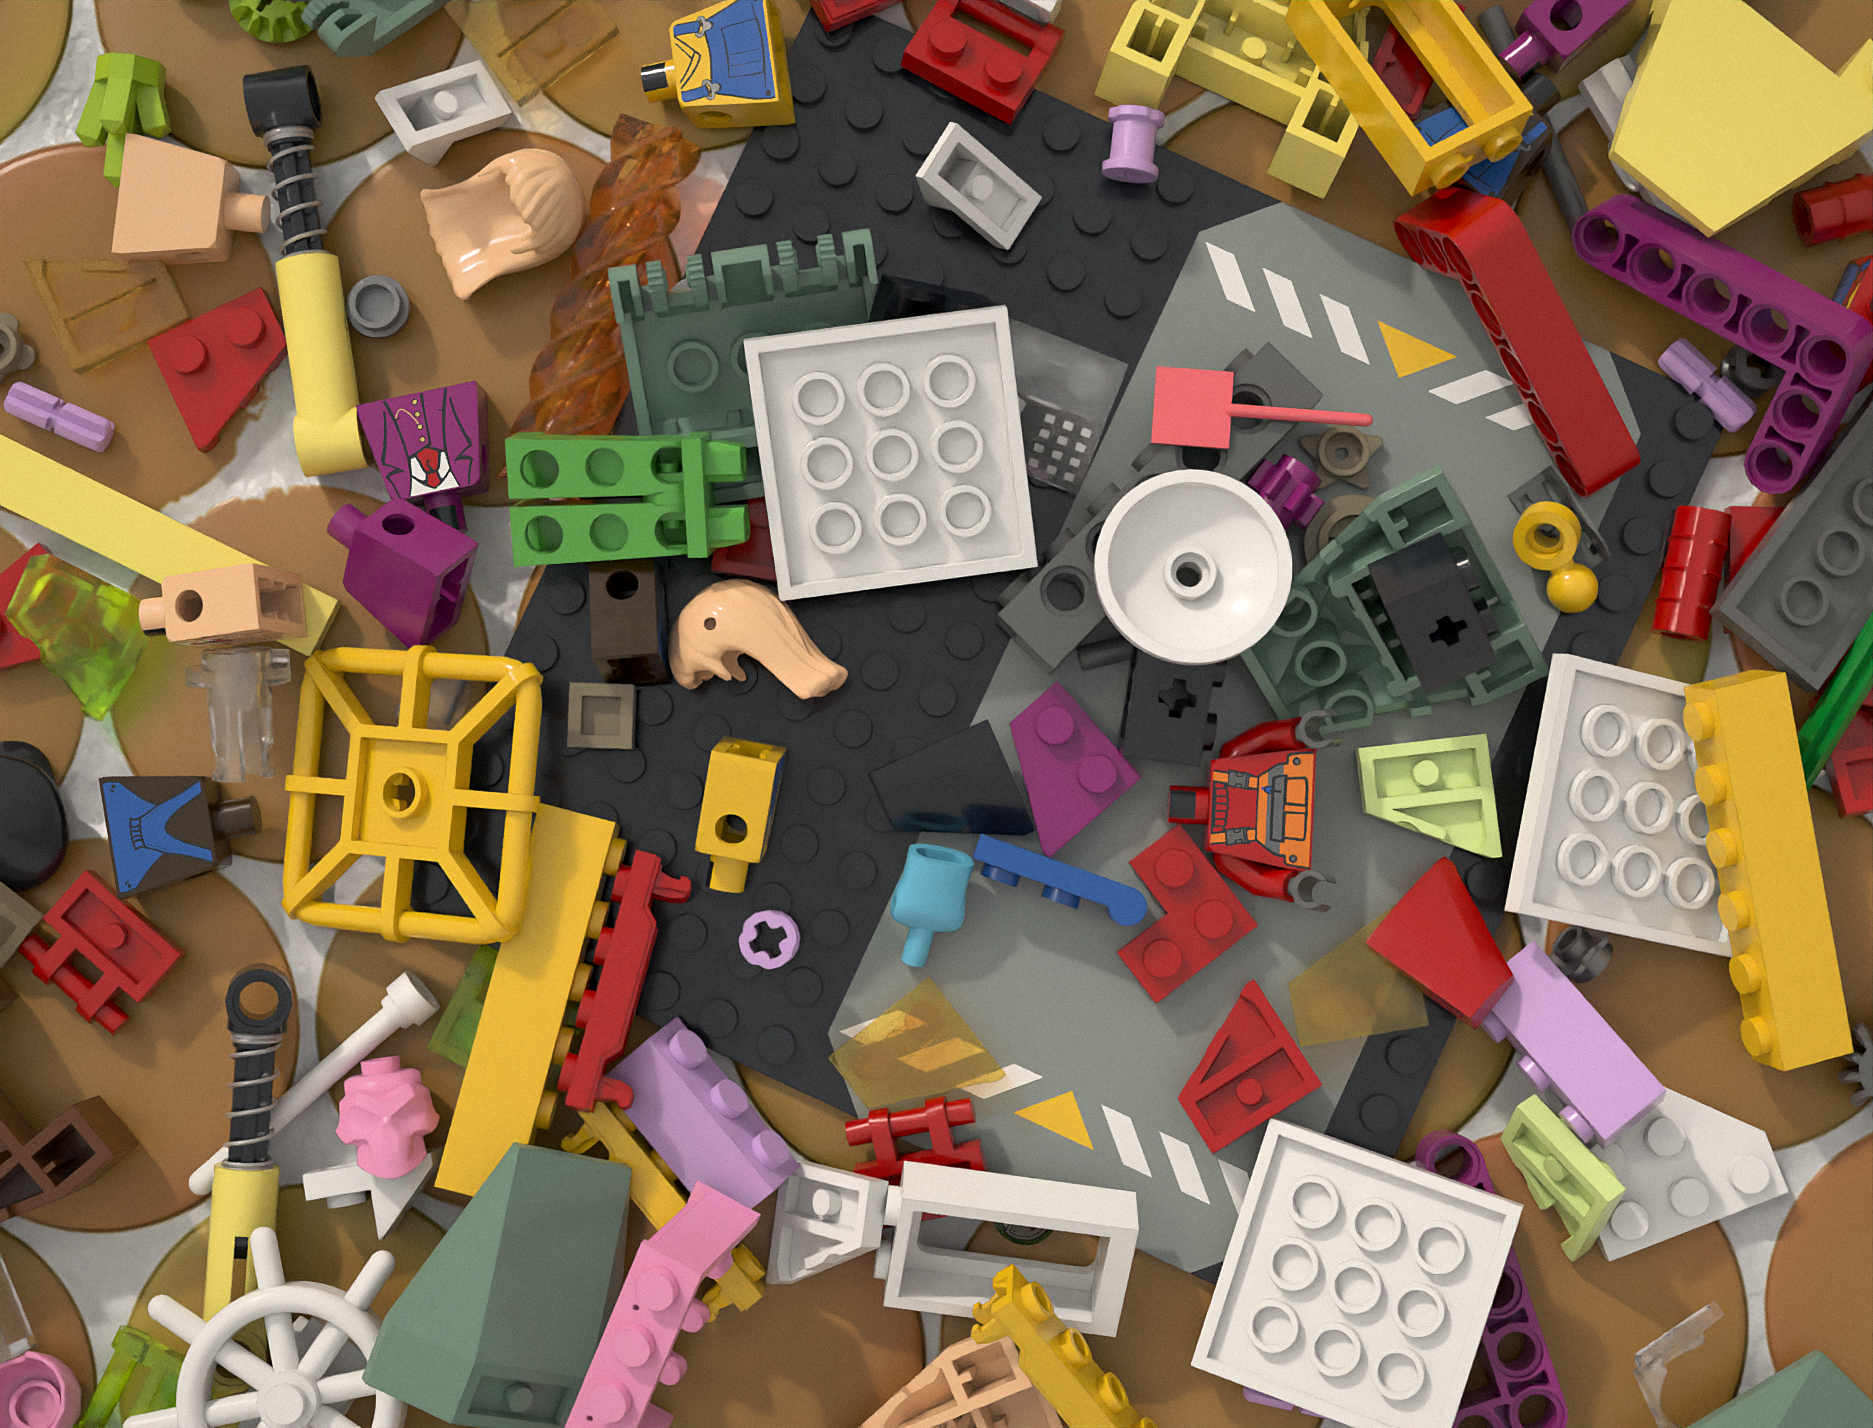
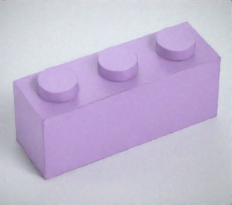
[1480,941,1666,1150]
[605,1017,800,1209]

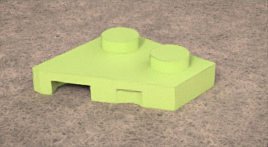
[1355,734,1502,858]
[1500,1094,1627,1262]

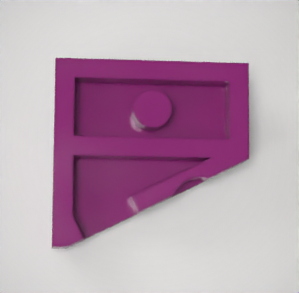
[1009,681,1142,858]

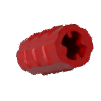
[1792,172,1873,248]
[1651,506,1733,643]

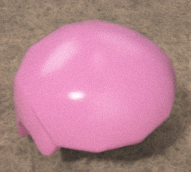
[0,1351,82,1428]

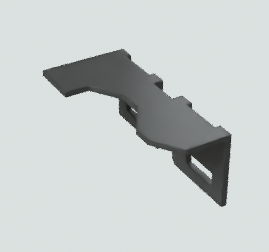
[1507,464,1612,569]

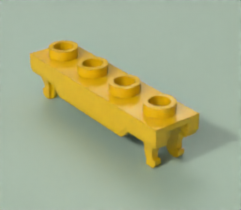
[561,1102,766,1322]
[971,1264,1158,1428]

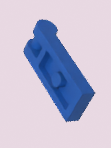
[972,834,1147,926]

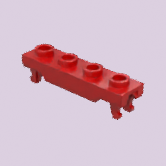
[557,850,692,1114]

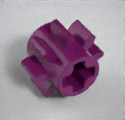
[1244,454,1325,532]

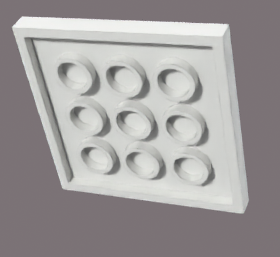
[744,305,1038,601]
[1504,654,1733,958]
[1191,1117,1524,1428]

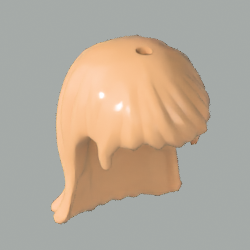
[420,148,586,300]
[668,579,848,699]

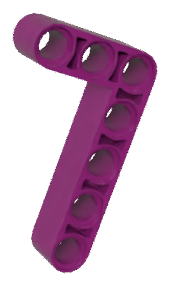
[1571,194,1873,494]
[1415,1129,1568,1428]

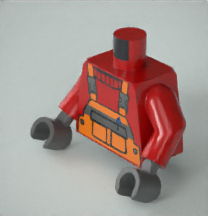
[1167,709,1342,912]

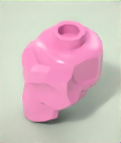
[335,1056,440,1179]

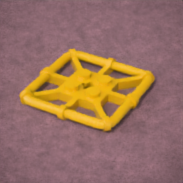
[281,645,543,945]

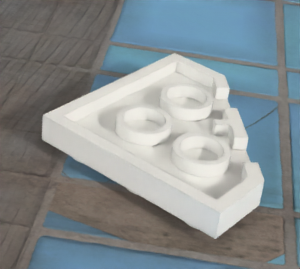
[1538,1086,1789,1262]

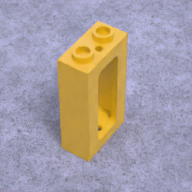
[1285,0,1533,197]

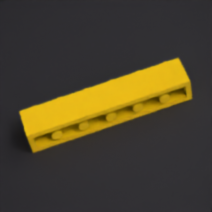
[1683,670,1854,1071]
[434,803,627,1197]

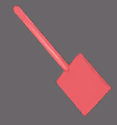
[1151,366,1373,450]

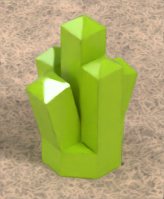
[75,52,172,188]

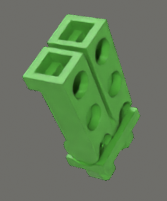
[505,431,751,567]

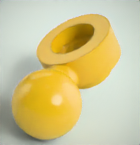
[1512,501,1598,613]

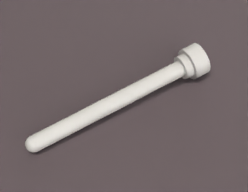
[189,970,440,1195]

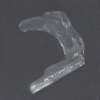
[1632,1301,1724,1428]

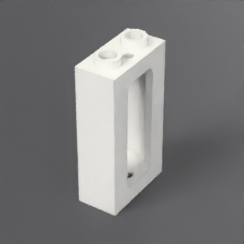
[873,1161,1139,1337]

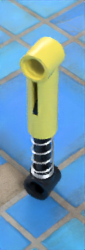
[243,65,372,477]
[203,963,292,1394]

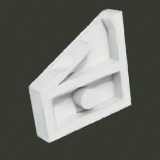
[766,1159,889,1284]

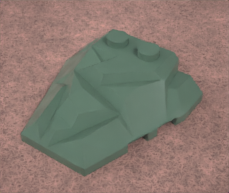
[1240,464,1550,735]

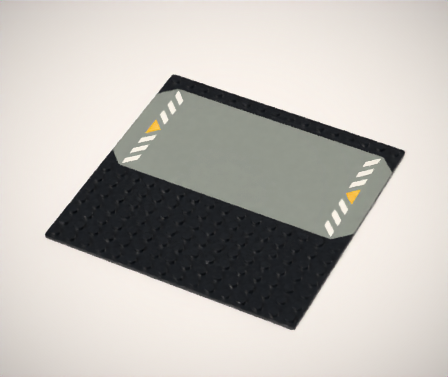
[410,6,1724,1285]

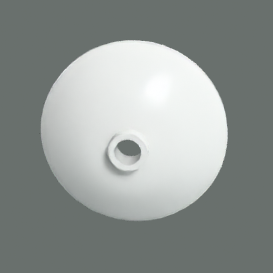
[1094,469,1292,665]

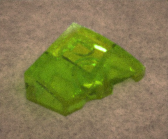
[5,554,151,721]

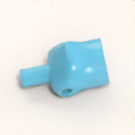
[890,843,975,967]

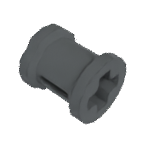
[1719,344,1786,399]

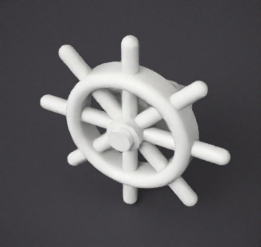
[122,1227,408,1428]

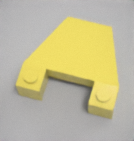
[1094,0,1370,199]
[1608,0,1873,238]

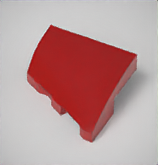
[1365,856,1515,1030]

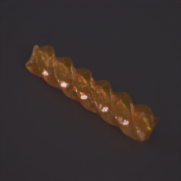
[497,114,702,500]

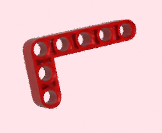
[1393,185,1641,499]

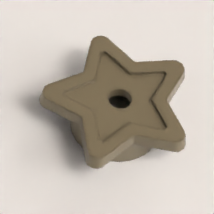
[1300,410,1383,489]

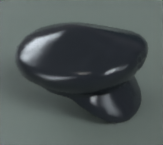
[0,741,70,892]

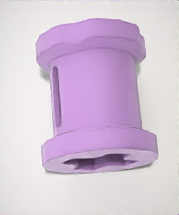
[1101,105,1165,183]
[739,910,801,969]

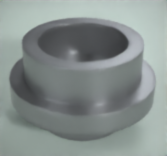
[346,275,411,339]

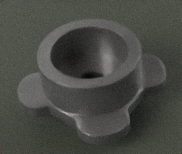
[1549,925,1613,983]

